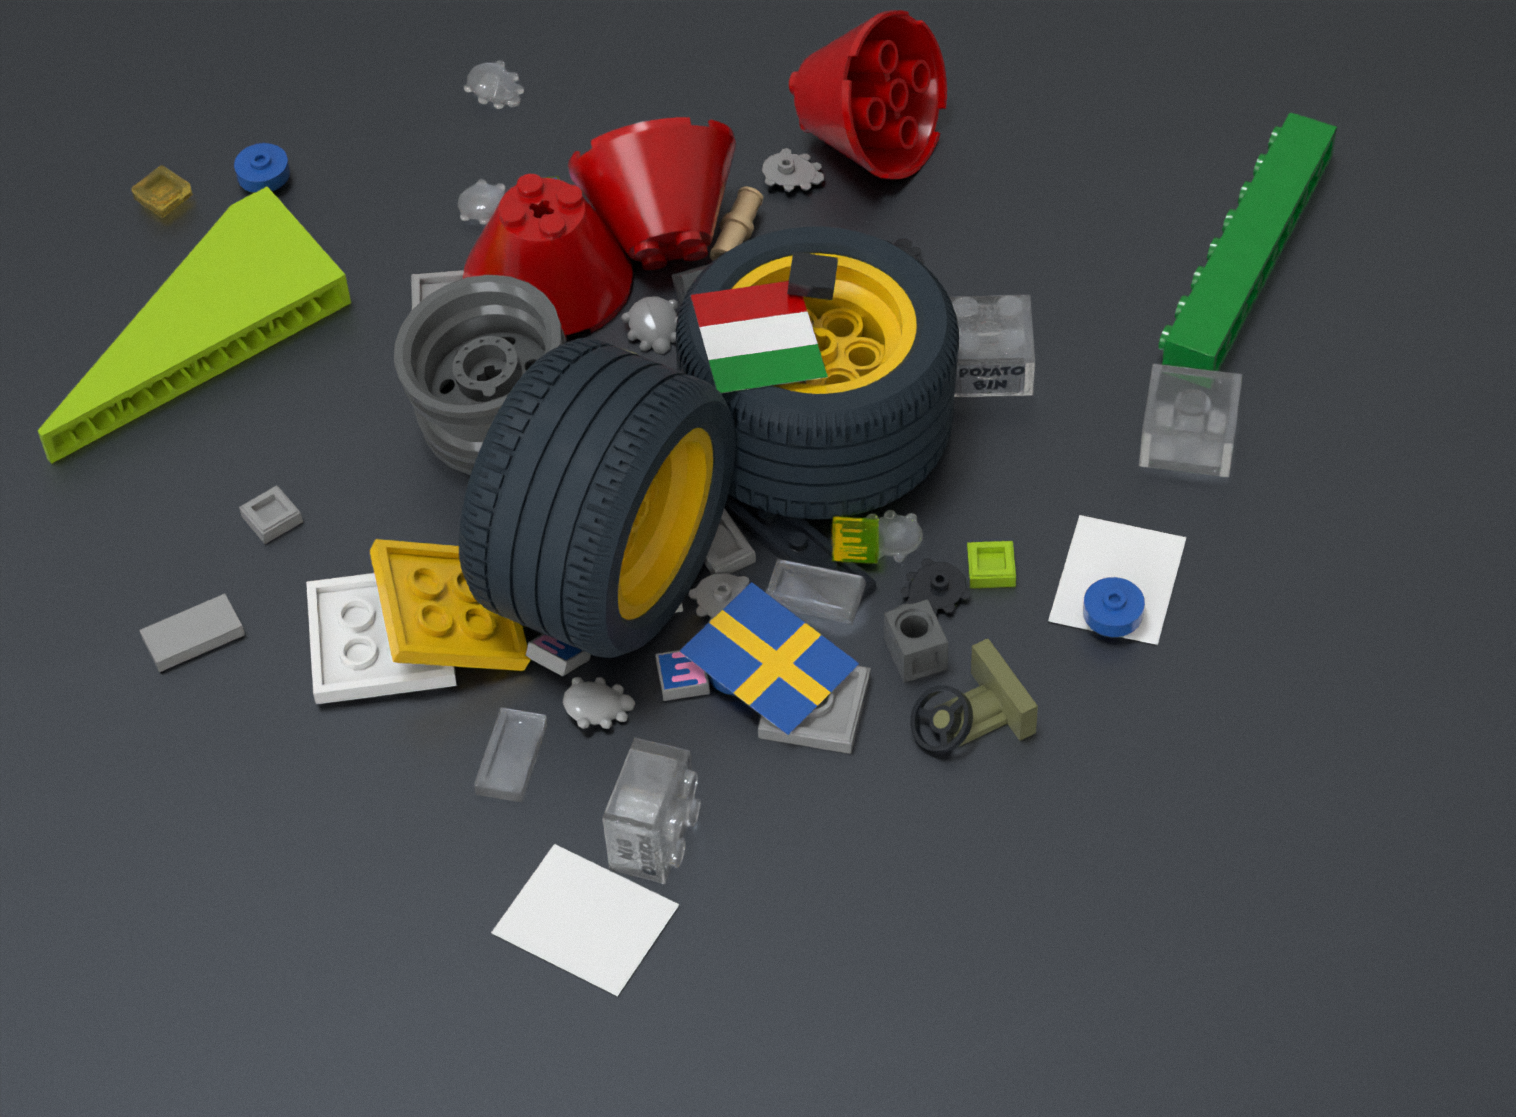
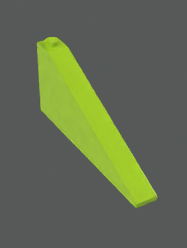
[38,187,351,464]

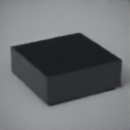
[787,251,838,300]

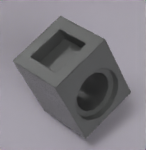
[884,599,948,683]

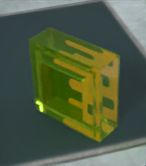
[832,517,879,564]

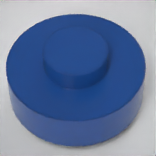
[234,143,290,193]
[1083,577,1145,637]

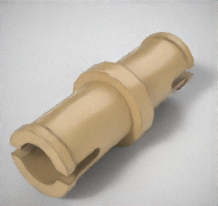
[710,186,763,261]

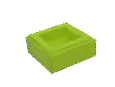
[967,541,1016,589]

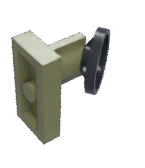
[910,638,1038,753]

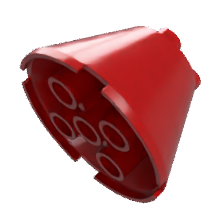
[788,10,947,179]
[568,117,736,270]
[463,174,633,341]

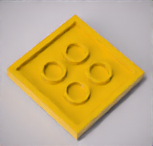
[370,539,531,671]

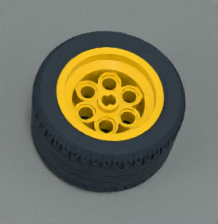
[676,227,959,519]
[459,338,736,658]

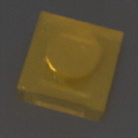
[131,165,193,218]

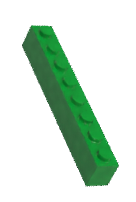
[1158,112,1337,386]

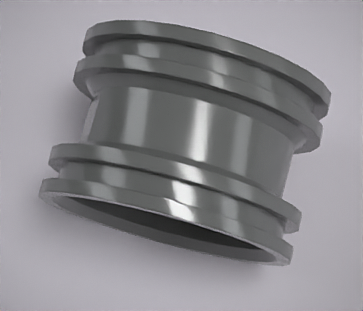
[394,275,567,475]

